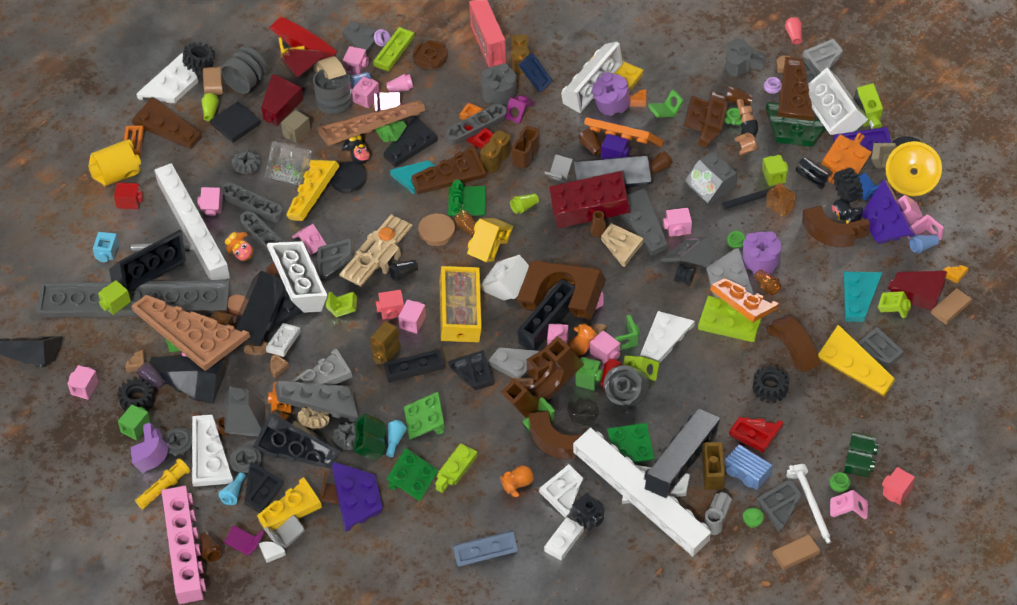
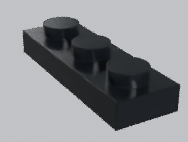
[383,349,445,383]

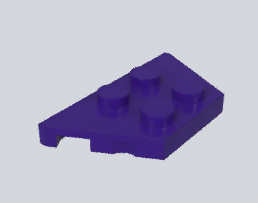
[862,180,915,244]
[331,463,383,532]

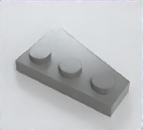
[291,348,352,385]

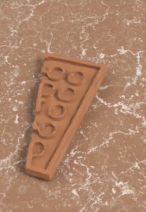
[317,100,425,146]
[131,295,250,371]

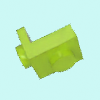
[326,292,357,317]

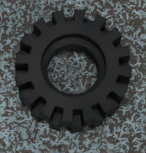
[182,42,215,73]
[833,167,863,203]
[752,365,789,403]
[118,377,155,412]

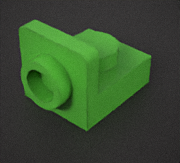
[375,121,407,142]

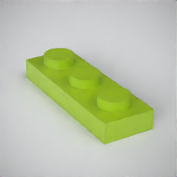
[373,27,415,72]

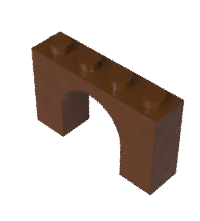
[516,260,606,319]
[501,335,584,419]

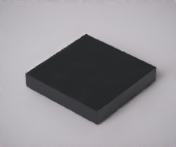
[210,102,260,143]

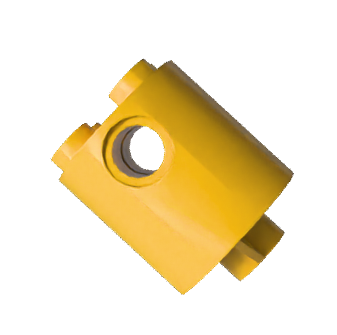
[88,139,141,187]

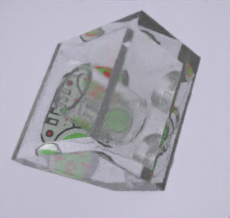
[265,141,313,185]

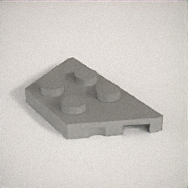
[706,248,754,298]

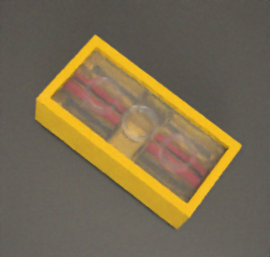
[439,266,481,342]

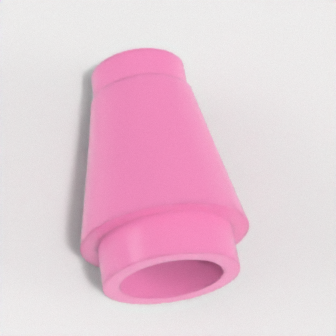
[386,74,414,93]

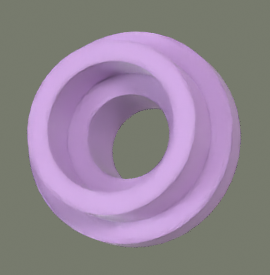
[374,29,390,47]
[764,77,782,94]

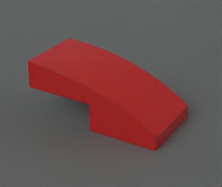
[464,125,493,149]

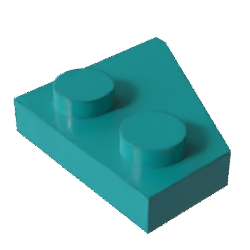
[390,160,435,194]

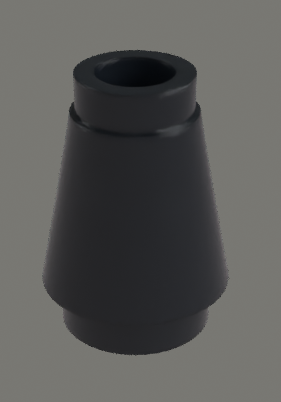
[389,260,418,281]

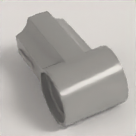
[705,492,732,535]

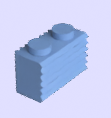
[725,444,773,490]

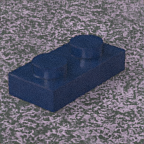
[518,53,553,93]

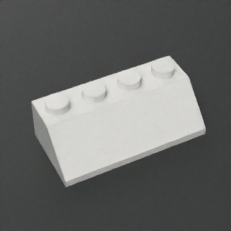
[561,42,623,113]
[808,67,868,135]
[267,241,327,313]

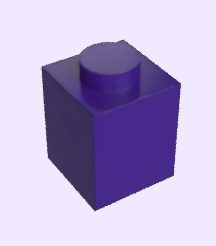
[601,134,630,158]

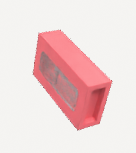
[469,0,506,67]

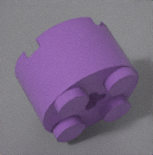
[592,72,631,116]
[742,232,781,275]

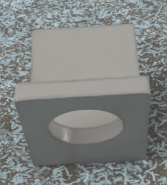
[545,155,573,183]
[264,515,306,549]

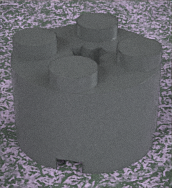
[481,64,517,106]
[604,365,649,406]

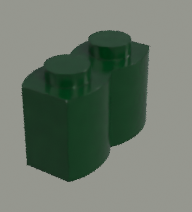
[354,413,387,461]
[844,432,879,478]

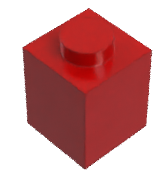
[114,183,144,210]

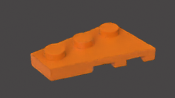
[710,278,779,322]

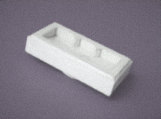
[266,323,301,357]

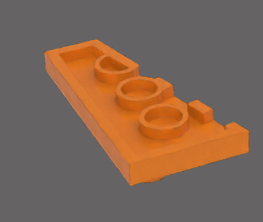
[584,117,664,147]

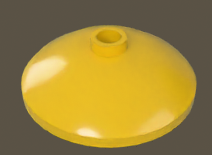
[886,142,942,197]

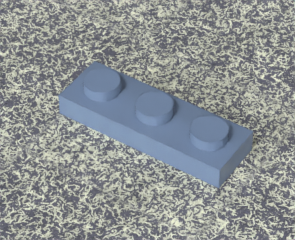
[452,530,518,567]

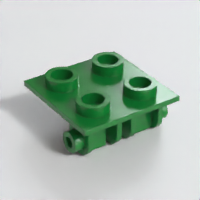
[448,179,486,216]
[607,423,654,463]
[386,448,438,501]

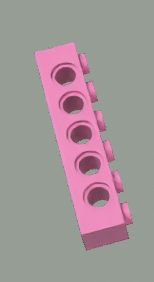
[162,486,206,604]

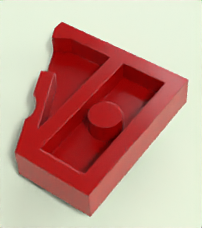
[729,417,784,453]

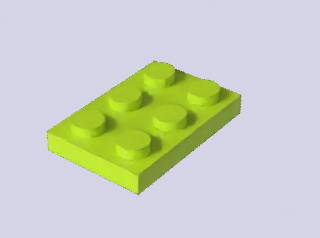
[698,296,762,342]

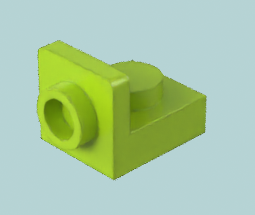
[878,291,911,318]

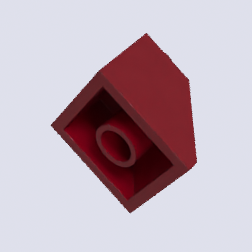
[280,48,325,77]

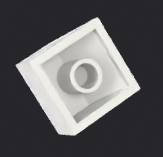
[480,255,529,300]

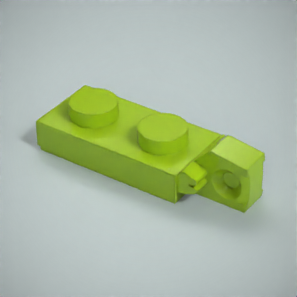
[435,443,478,493]

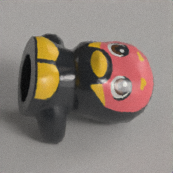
[342,135,370,164]
[832,199,863,223]

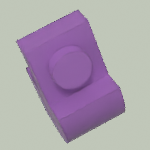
[131,423,169,473]

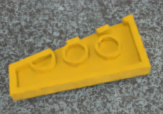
[286,160,339,221]
[818,325,895,397]

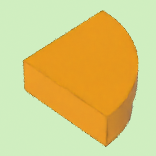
[943,265,968,284]

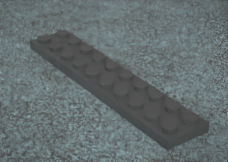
[36,280,230,318]

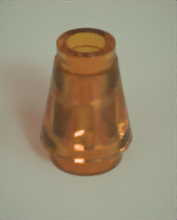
[454,210,476,238]
[754,270,781,295]

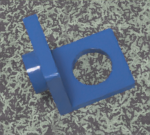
[858,173,880,201]

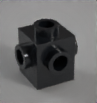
[572,493,604,531]

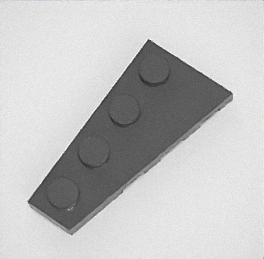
[620,188,668,256]
[275,381,358,422]

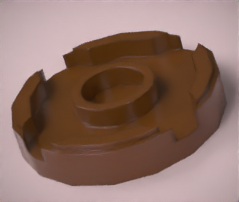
[413,40,448,70]

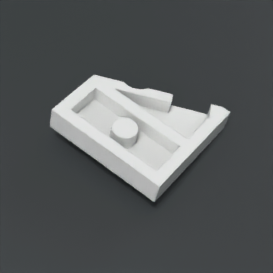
[539,464,583,518]

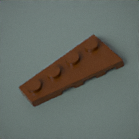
[777,57,814,121]
[132,97,202,150]
[411,145,487,195]

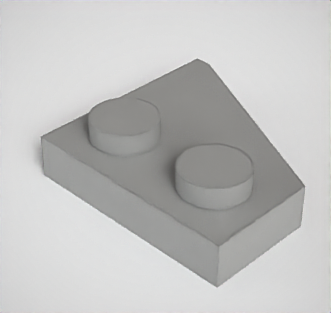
[803,39,843,75]

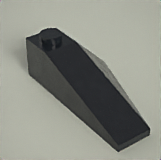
[0,336,63,367]
[145,356,225,404]
[253,409,341,468]

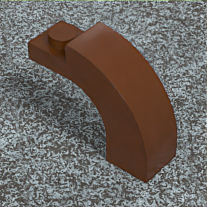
[802,205,870,247]
[766,316,821,372]
[528,411,583,460]

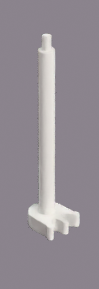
[786,464,831,544]

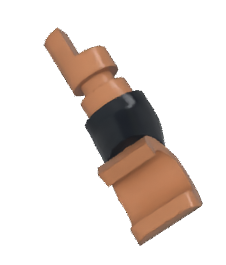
[734,99,758,156]

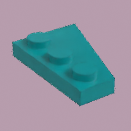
[843,271,882,322]

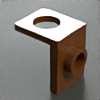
[320,471,339,504]

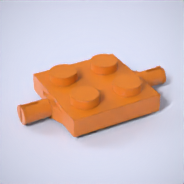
[821,133,872,184]

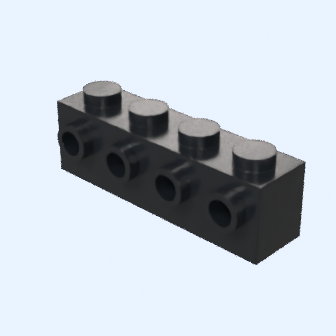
[517,279,575,351]

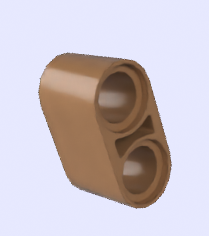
[203,66,223,96]

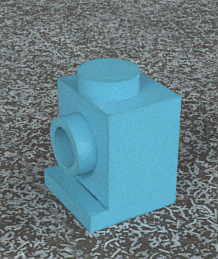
[93,232,120,262]

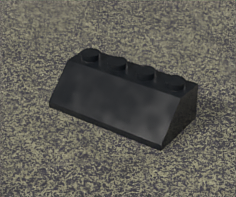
[109,229,186,292]

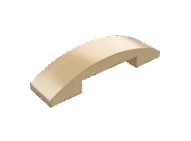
[314,56,346,79]

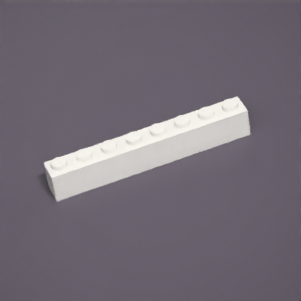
[155,163,230,280]
[573,428,711,556]

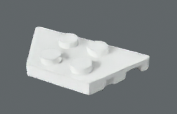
[137,53,198,103]

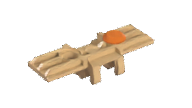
[339,214,413,286]

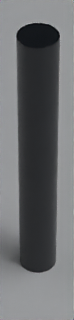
[722,187,776,210]

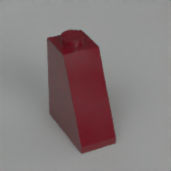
[261,74,303,126]
[888,270,947,311]

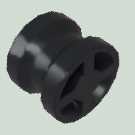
[674,264,696,286]

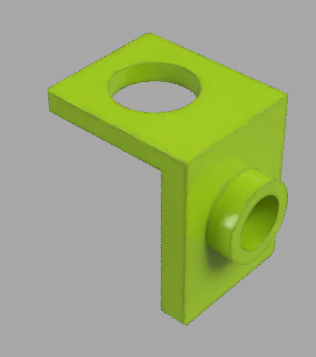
[623,356,659,381]

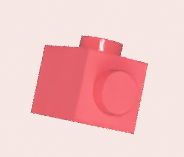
[376,290,404,320]
[882,467,915,505]

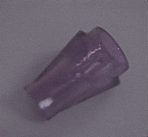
[137,362,166,390]

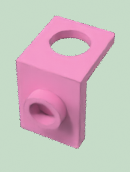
[908,214,944,240]
[292,224,326,255]
[830,490,868,519]

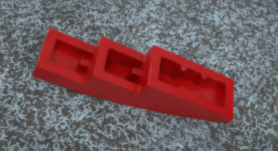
[269,16,337,60]

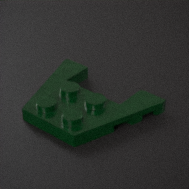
[765,101,826,147]

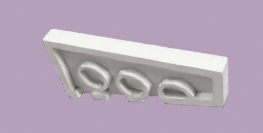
[192,414,233,487]

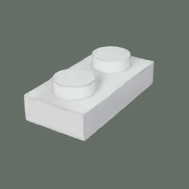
[544,517,584,561]

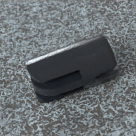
[796,157,831,189]

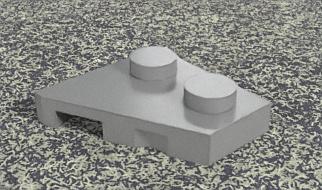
[488,347,539,379]

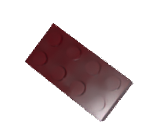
[549,171,631,228]

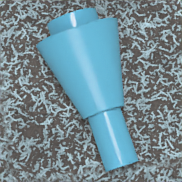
[386,420,407,457]
[219,472,246,505]

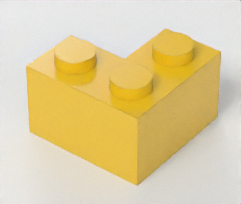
[467,218,513,262]

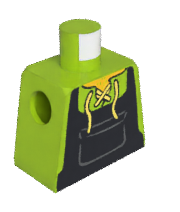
[854,83,883,129]

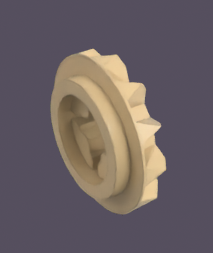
[297,407,329,428]

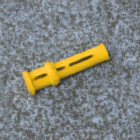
[135,459,190,510]

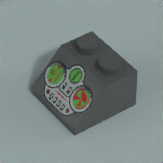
[684,151,737,205]

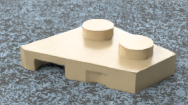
[601,223,643,267]

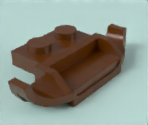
[683,90,728,148]

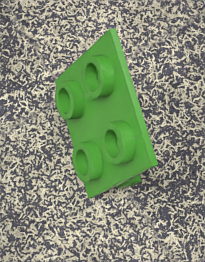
[404,392,445,440]

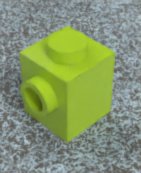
[762,155,788,186]
[98,280,131,315]

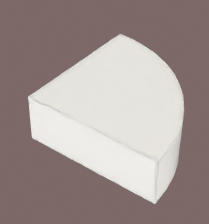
[259,542,286,563]

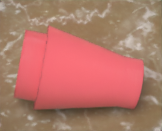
[785,17,802,45]

